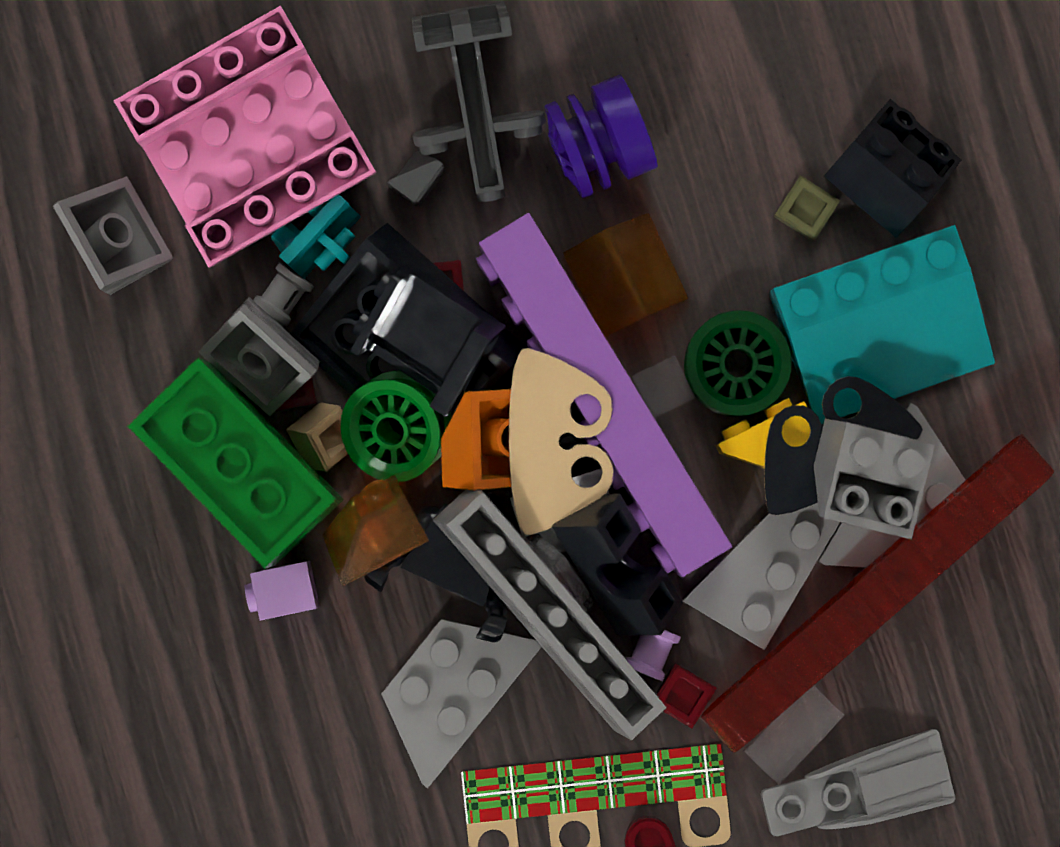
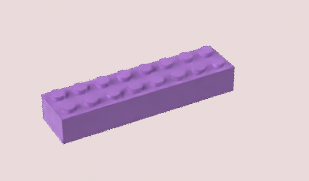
[476,213,732,577]

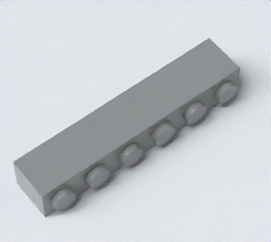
[433,490,667,740]

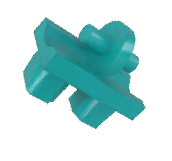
[271,195,361,279]

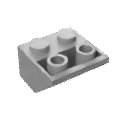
[814,419,935,540]

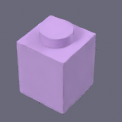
[244,561,320,621]

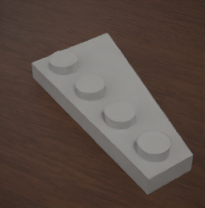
[682,503,840,650]

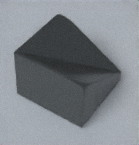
[387,151,445,207]

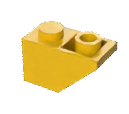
[715,398,810,468]

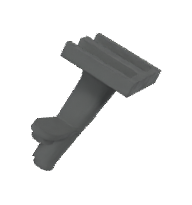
[411,1,546,202]

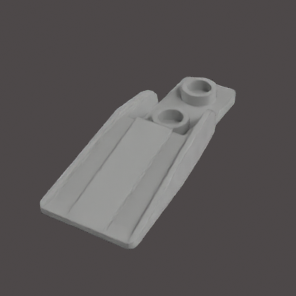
[760,729,955,836]

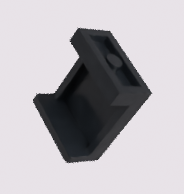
[350,262,506,417]

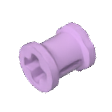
[626,630,681,681]

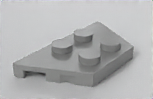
[818,403,971,571]
[381,619,542,788]

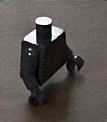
[364,489,509,643]

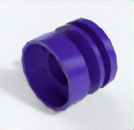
[544,75,658,199]

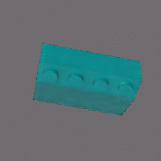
[769,225,995,424]

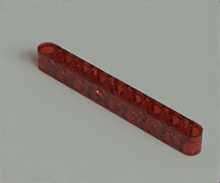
[701,434,1055,753]

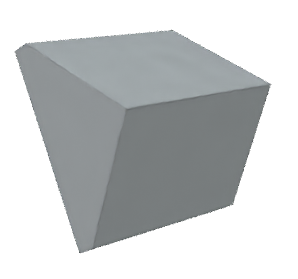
[53,176,173,295]
[199,297,320,416]

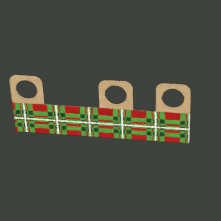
[461,744,731,847]

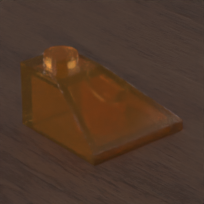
[322,475,429,586]

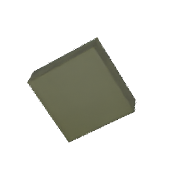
[773,175,840,242]

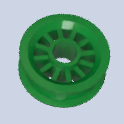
[340,370,452,482]

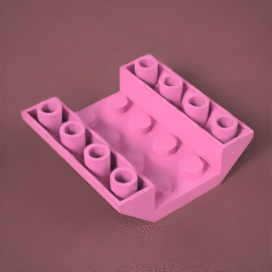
[114,5,376,268]

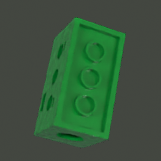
[127,357,344,568]

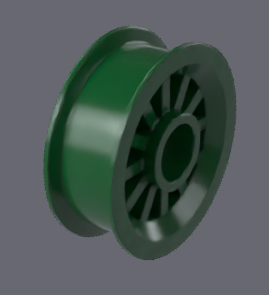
[684,310,791,417]

